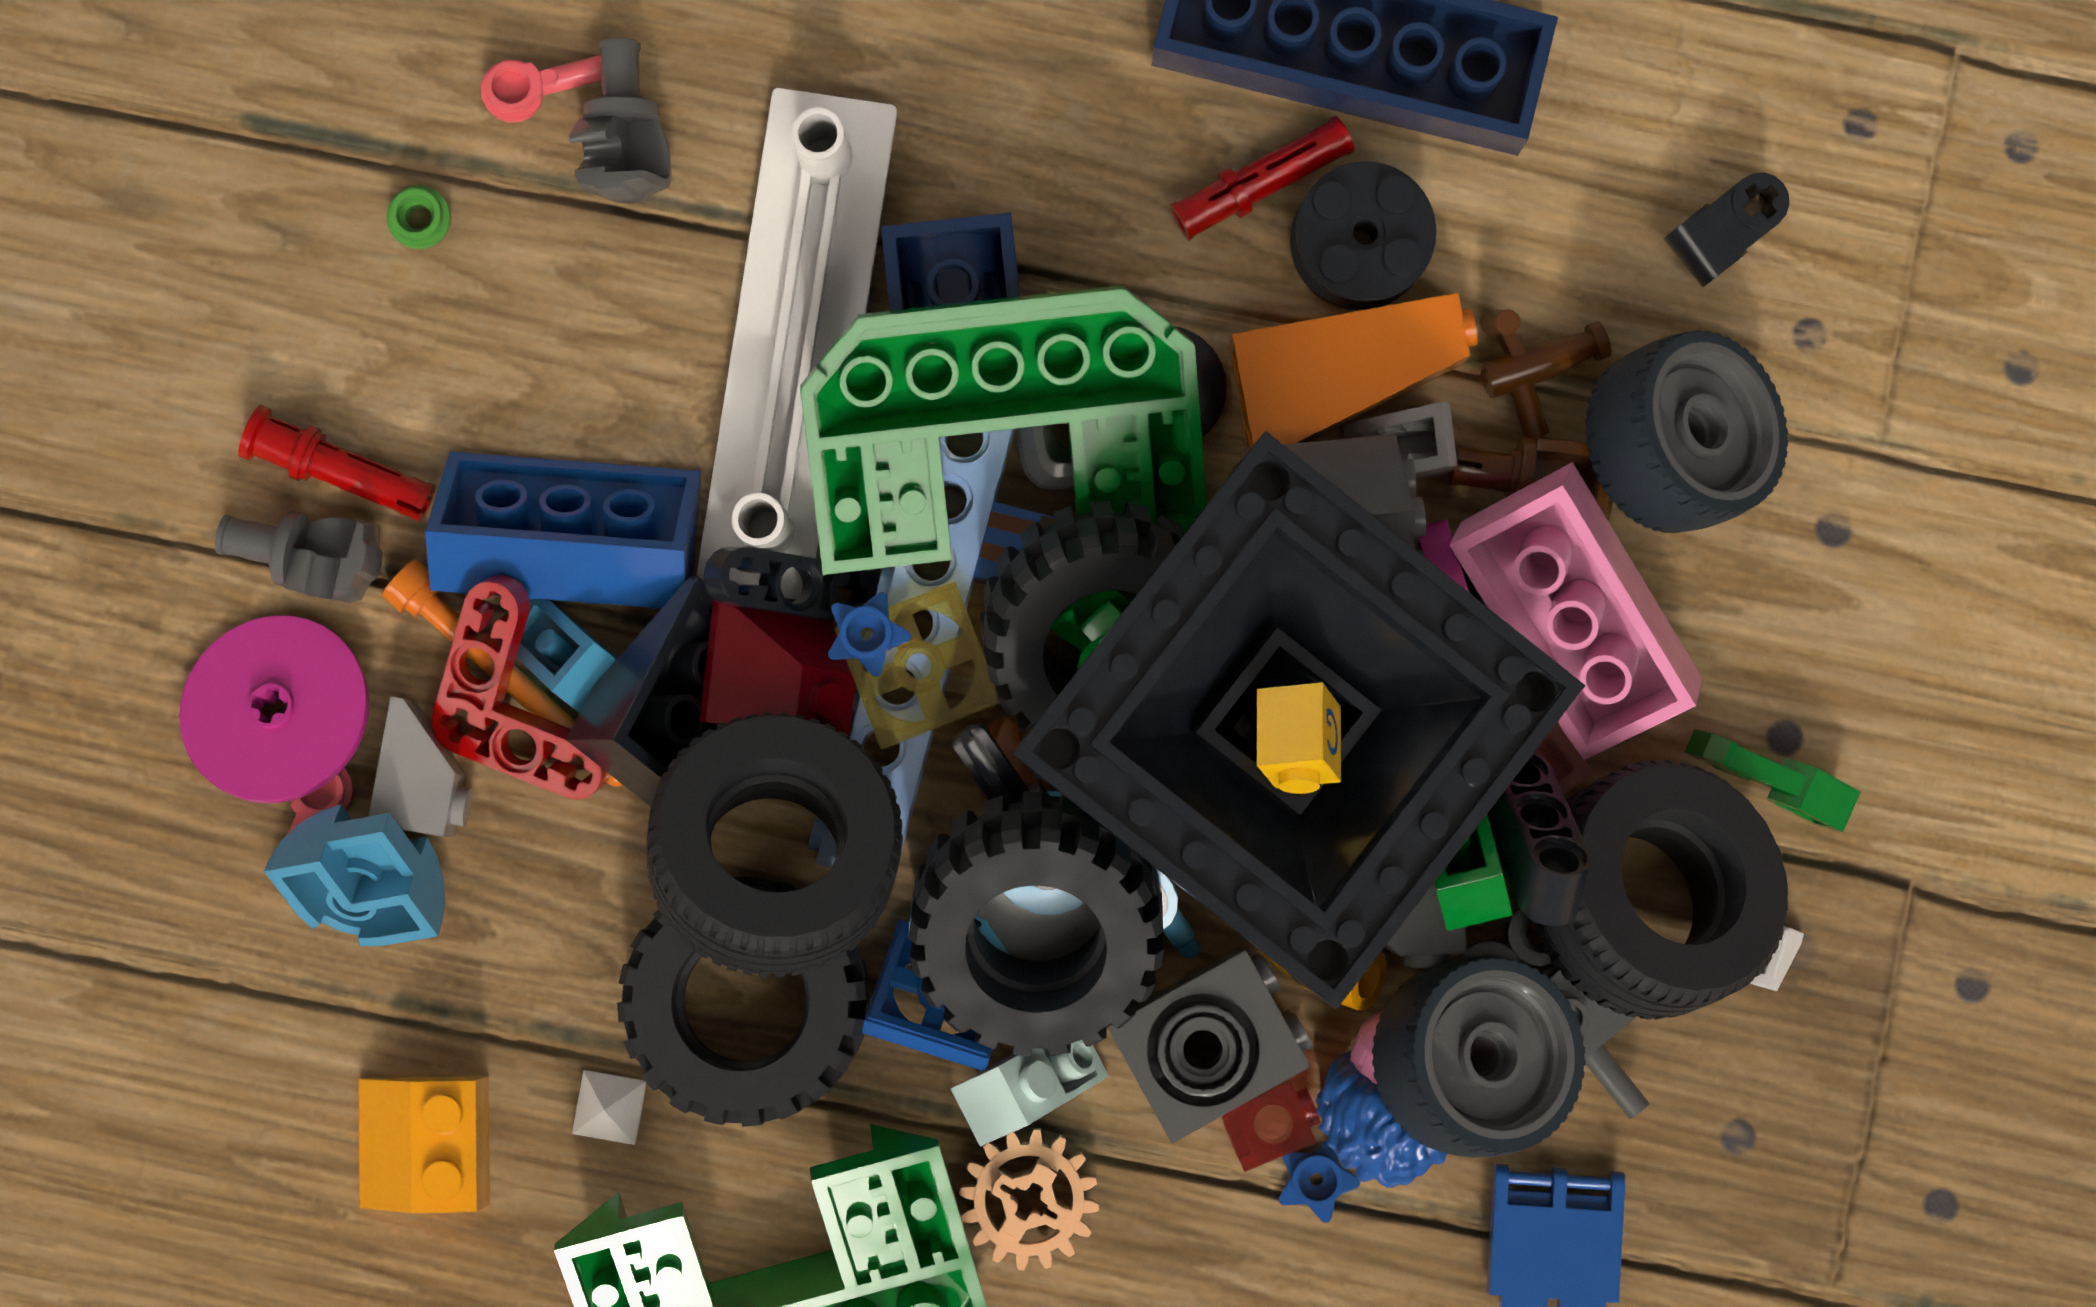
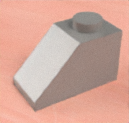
[369,696,472,837]

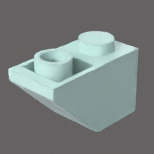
[951,1040,1109,1146]

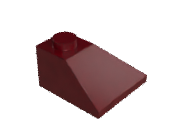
[699,599,857,739]

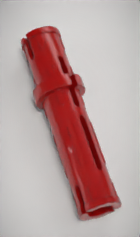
[1170,116,1355,241]

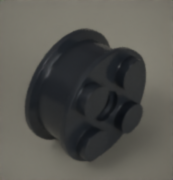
[1290,161,1436,310]

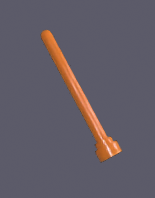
[381,559,622,787]

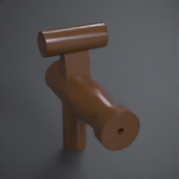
[1479,309,1612,438]

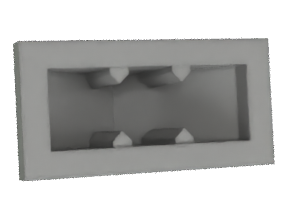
[1343,402,1457,480]

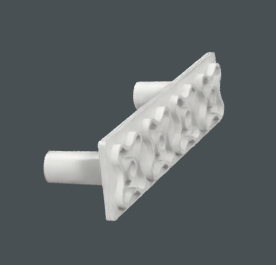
[696,88,897,600]

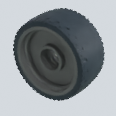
[1585,330,1788,533]
[1372,956,1586,1158]

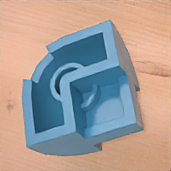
[264,804,445,946]

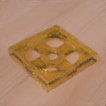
[834,581,1000,750]

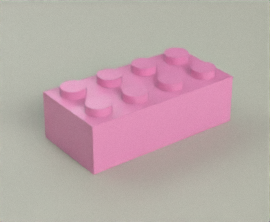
[1449,462,1703,761]

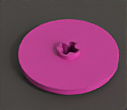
[179,616,370,803]

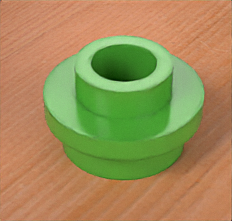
[387,185,451,250]

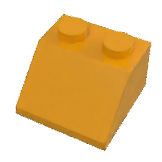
[359,1076,490,1213]

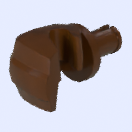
[1449,436,1613,521]

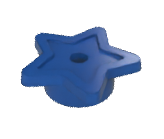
[828,592,911,677]
[1278,1140,1360,1223]

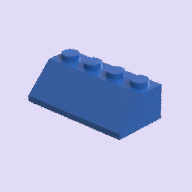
[425,451,701,609]

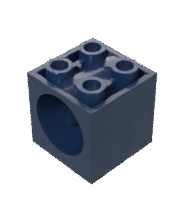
[881,213,1020,311]

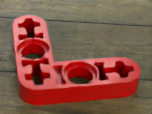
[431,574,611,800]

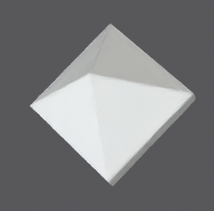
[572,1070,647,1145]

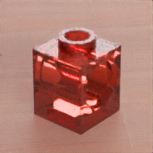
[1221,1079,1321,1172]

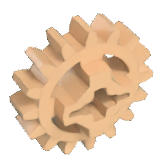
[959,1127,1099,1271]

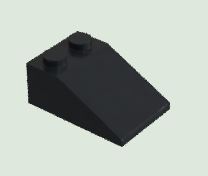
[566,576,716,806]

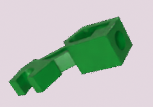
[1684,729,1861,833]

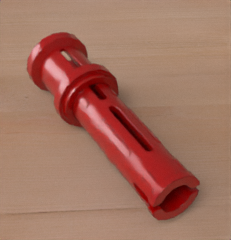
[238,404,436,522]

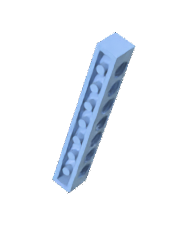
[808,429,1015,868]

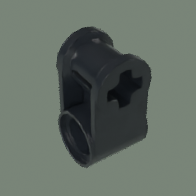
[1663,172,1790,287]

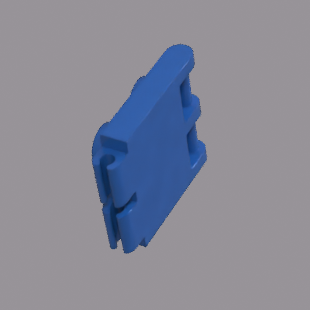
[1486,1164,1625,1307]

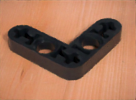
[704,539,881,622]

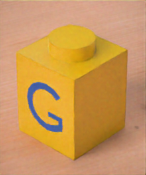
[1257,682,1341,794]

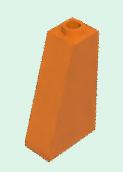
[1229,293,1478,448]

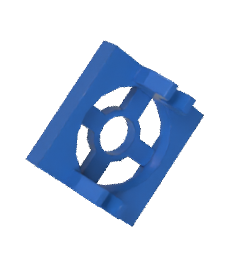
[862,920,992,1071]

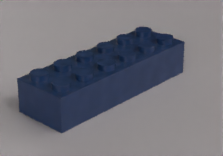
[1151,0,1558,156]

